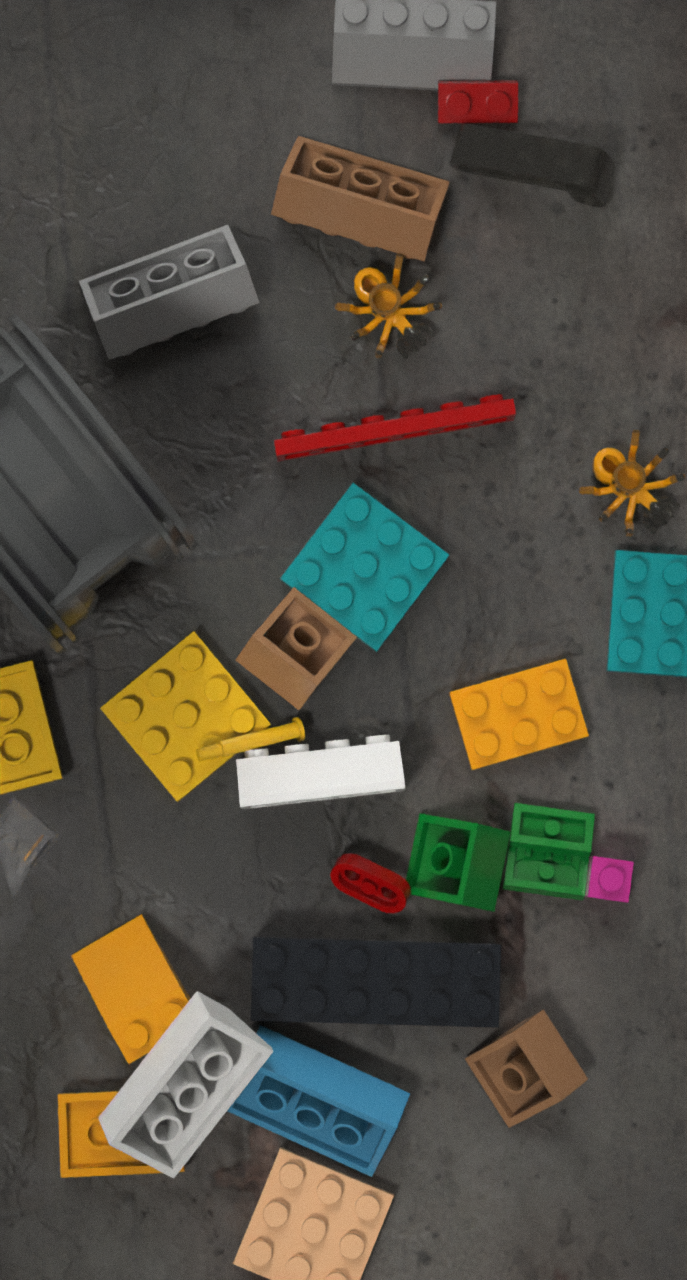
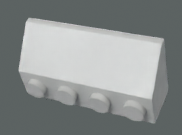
[236,735,405,809]
[98,991,274,1178]

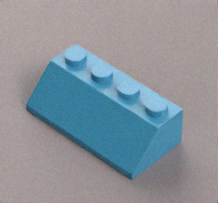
[227,1025,410,1177]

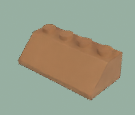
[271,136,450,261]

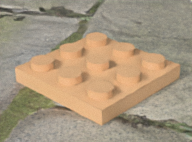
[233,1147,394,1280]

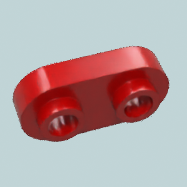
[330,853,411,913]

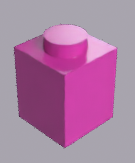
[585,856,634,903]

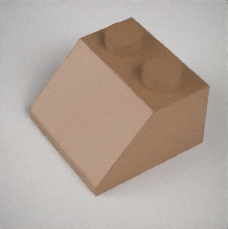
[236,587,357,710]
[465,1009,588,1128]

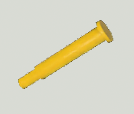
[196,717,305,761]

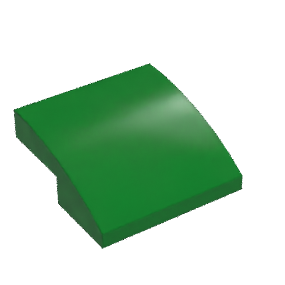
[503,803,595,901]

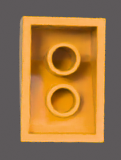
[71,914,191,1064]

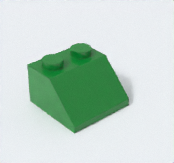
[406,813,511,912]

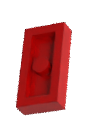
[438,80,518,123]

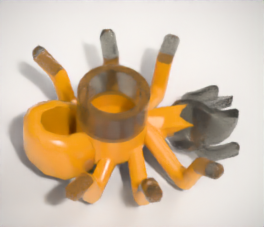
[335,253,442,359]
[579,430,685,537]

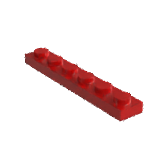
[274,394,516,462]

